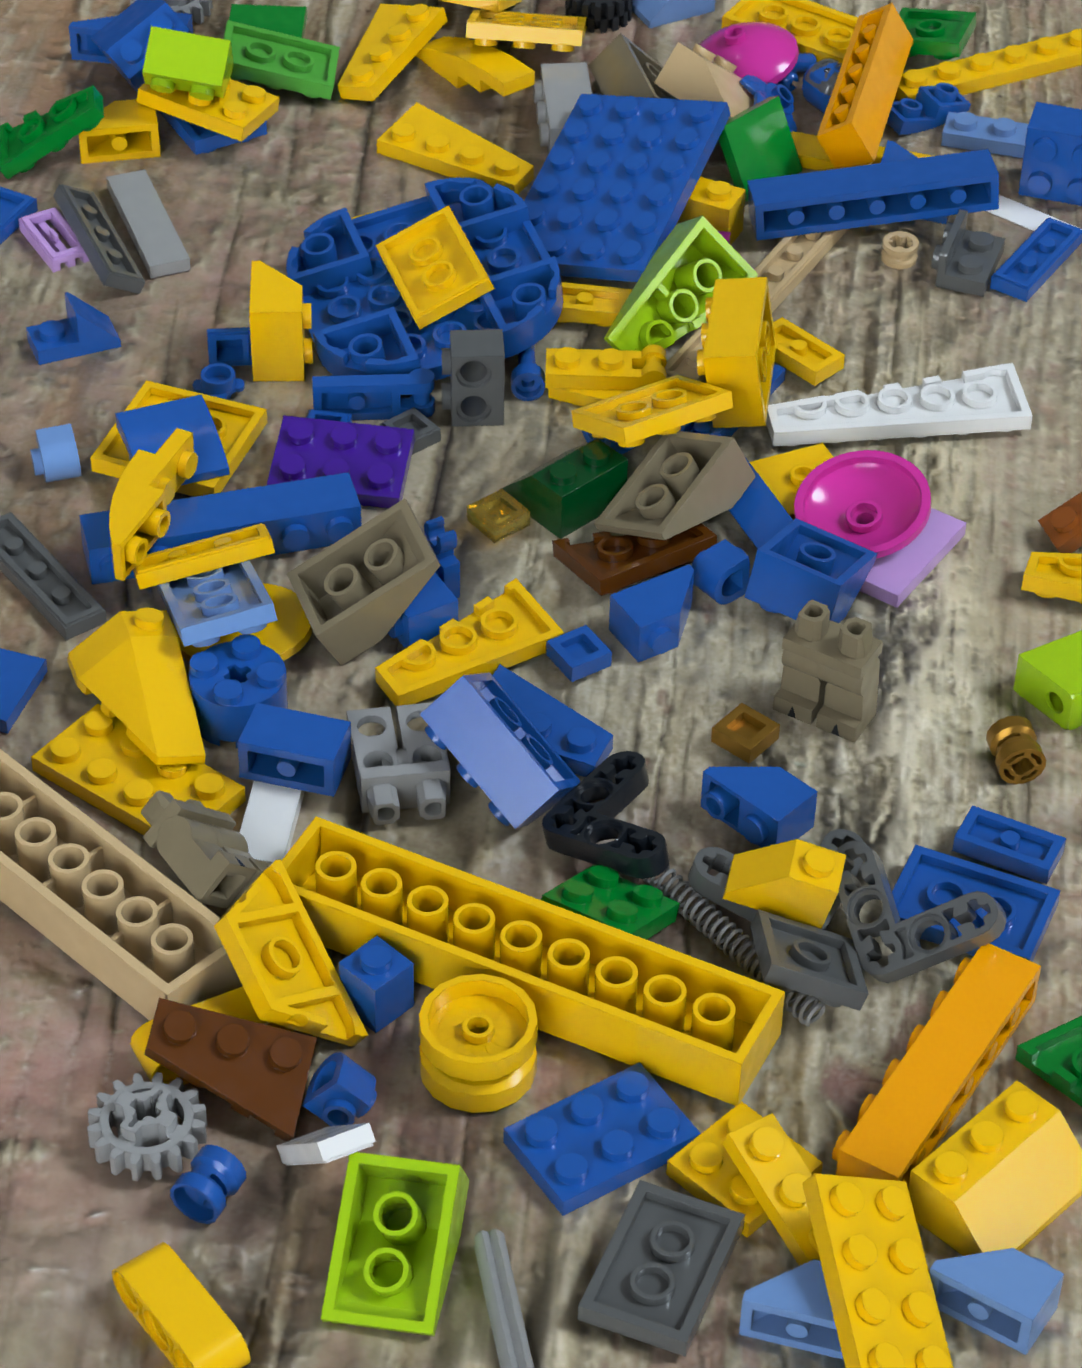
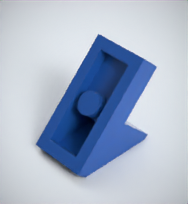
[26,292,121,365]

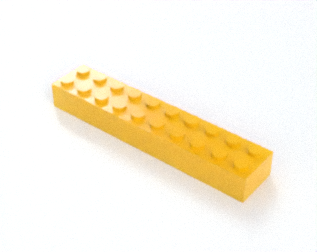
[282,816,785,1106]

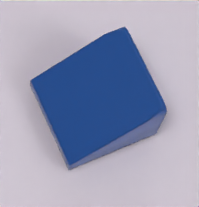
[207,327,252,366]

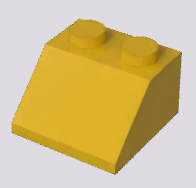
[249,261,313,382]

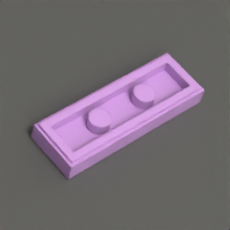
[860,508,967,608]

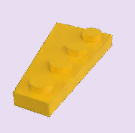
[337,3,447,101]

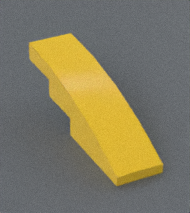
[416,36,535,97]

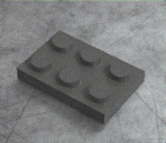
[578,1180,745,1356]

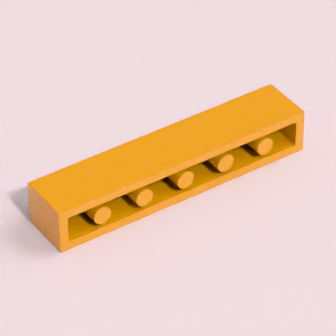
[816,3,914,169]
[832,943,1041,1187]

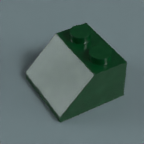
[500,438,628,539]

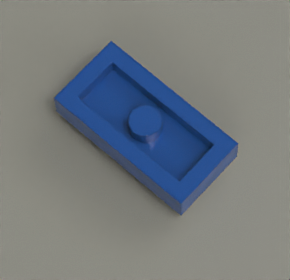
[952,805,1066,884]

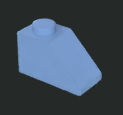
[929,1248,1064,1355]
[739,1259,843,1360]

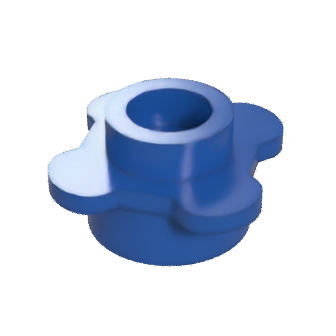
[192,363,245,400]

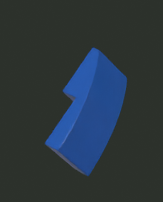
[887,83,971,135]

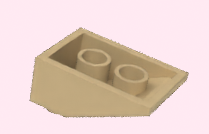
[654,42,754,119]

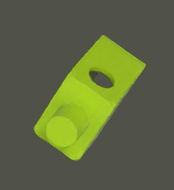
[1013,630,1082,730]

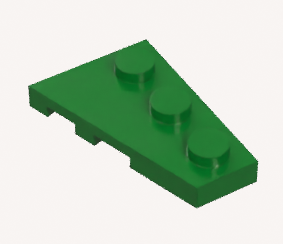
[0,85,104,180]

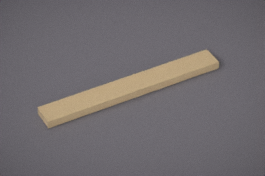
[665,229,849,383]

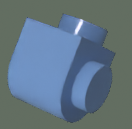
[30,423,82,483]

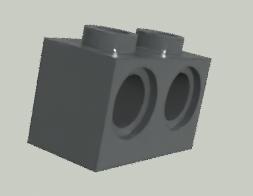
[441,329,505,427]

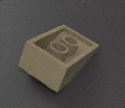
[594,431,756,540]
[287,498,441,666]

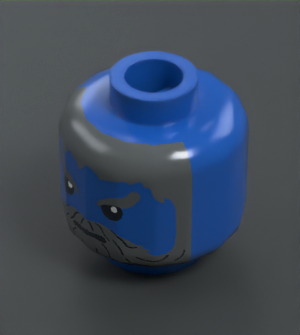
[802,58,842,114]

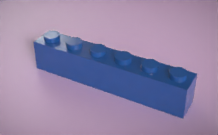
[747,149,999,241]
[79,472,362,585]

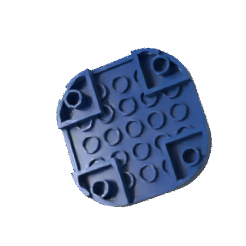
[286,178,563,381]

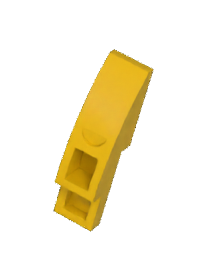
[109,428,198,581]

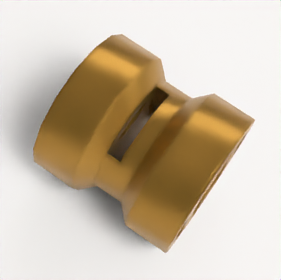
[986,715,1046,784]

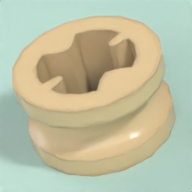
[881,231,919,269]

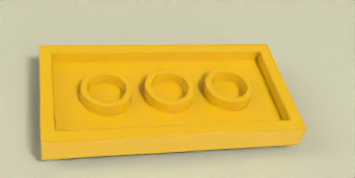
[721,0,858,64]
[31,704,246,835]
[802,1173,953,1368]

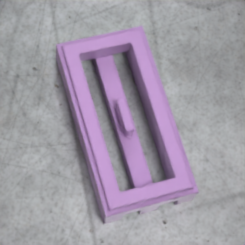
[18,207,89,273]

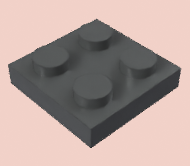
[750,909,869,1011]

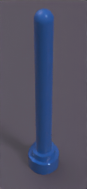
[511,345,545,401]

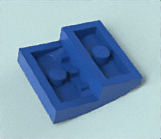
[115,395,230,485]

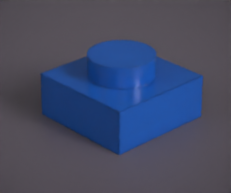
[546,625,612,682]

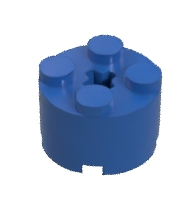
[189,634,288,749]

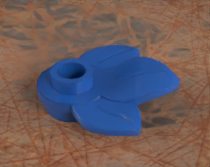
[740,75,797,133]

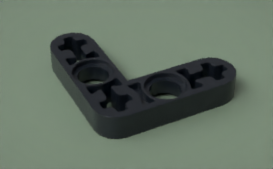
[542,751,670,879]

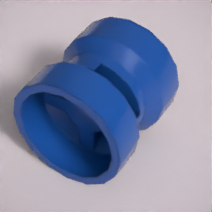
[170,1145,246,1224]

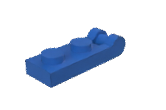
[312,368,435,420]

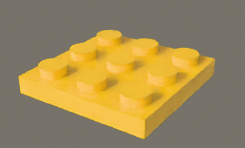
[466,9,586,52]
[90,380,267,497]

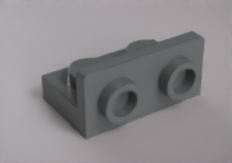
[931,209,1005,297]

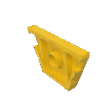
[214,859,368,1047]

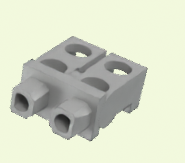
[346,702,450,825]

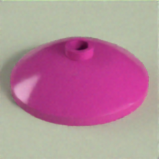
[699,22,799,84]
[794,450,932,559]

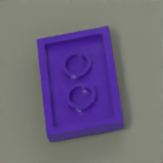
[267,415,415,508]

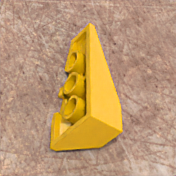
[67,607,206,765]

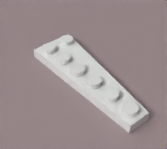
[766,363,1033,446]

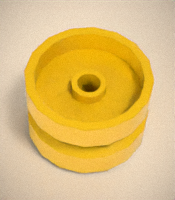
[419,974,538,1113]

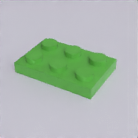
[223,20,340,100]

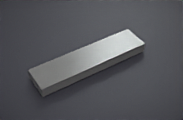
[106,169,191,278]

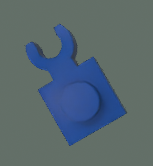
[424,516,460,598]

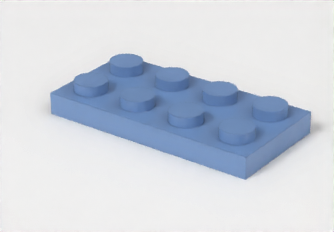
[156,560,278,647]

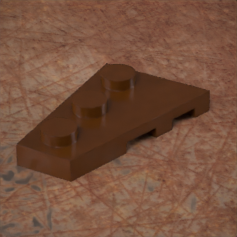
[144,998,317,1142]

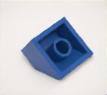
[91,0,191,93]
[745,518,878,623]

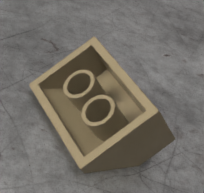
[588,33,677,99]

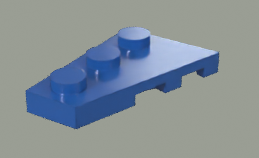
[492,664,613,777]

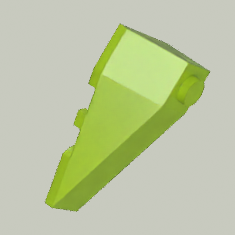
[604,216,759,351]

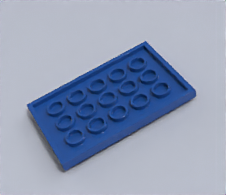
[524,94,731,282]

